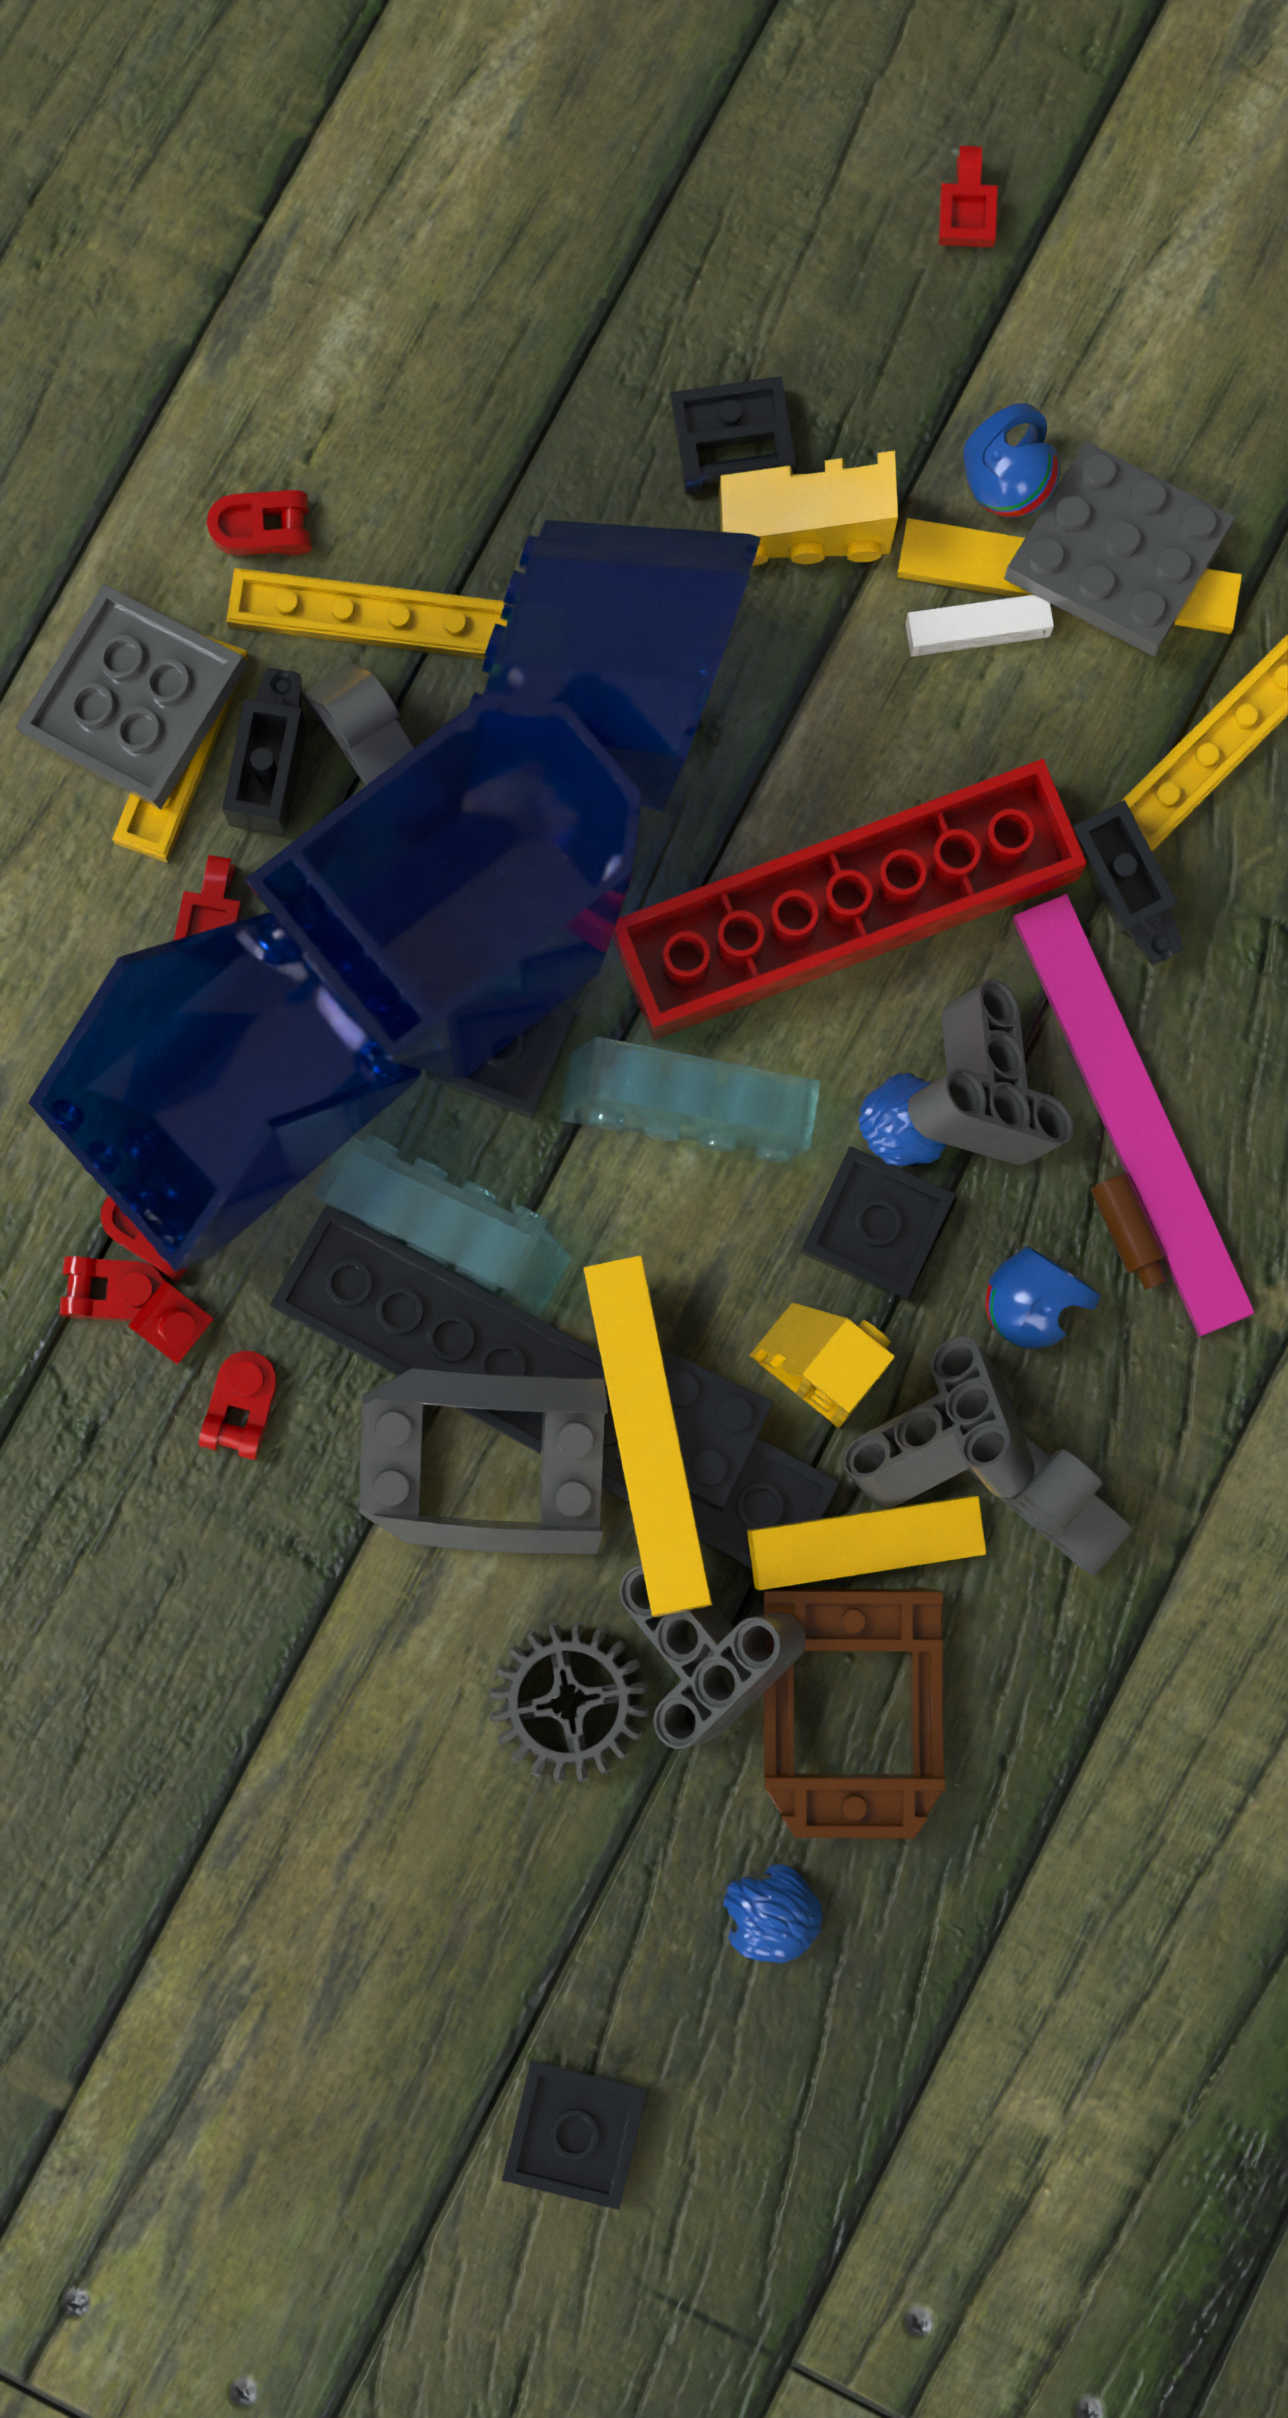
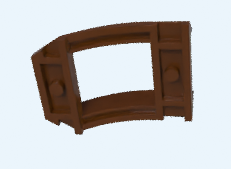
[764,1585,945,1839]

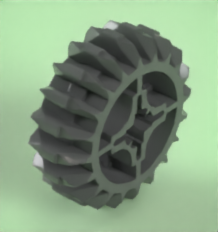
[489,1622,648,1783]

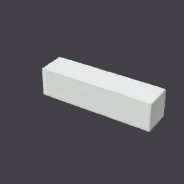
[905,595,1054,657]

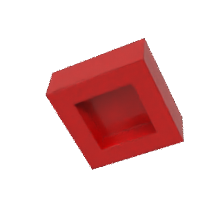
[128,1280,213,1365]

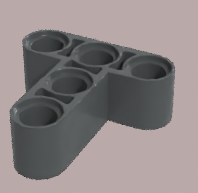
[302,662,449,838]
[908,979,1074,1166]
[843,1336,1035,1508]
[967,1435,1133,1576]
[619,1565,806,1749]

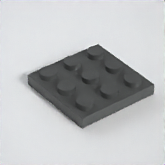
[1004,441,1235,657]
[16,584,249,810]

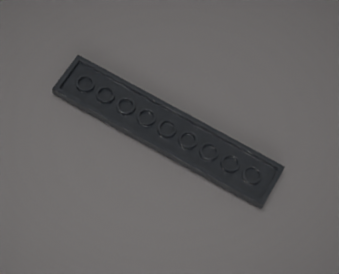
[269,1204,840,1570]

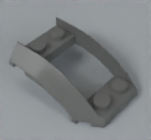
[358,1367,608,1554]

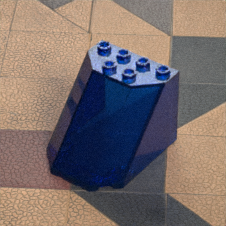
[463,520,761,812]
[28,911,421,1272]

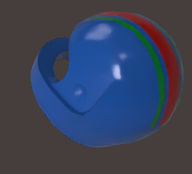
[963,403,1060,518]
[984,1246,1102,1349]

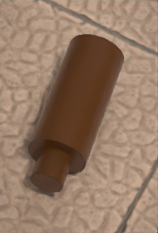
[1090,1172,1166,1290]

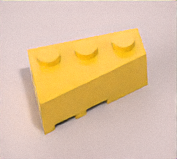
[719,451,898,566]
[749,1302,895,1429]

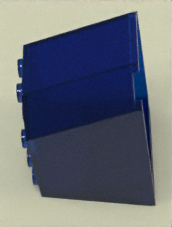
[245,696,642,1079]

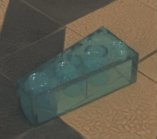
[559,1036,820,1162]
[312,1133,572,1318]

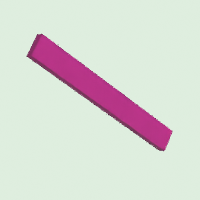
[1012,894,1255,1338]

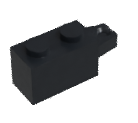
[222,668,307,836]
[1072,800,1184,965]

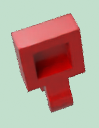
[938,146,998,248]
[172,855,243,961]

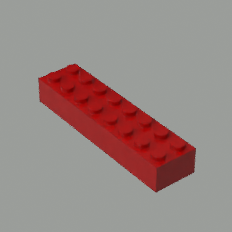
[611,758,1087,1041]

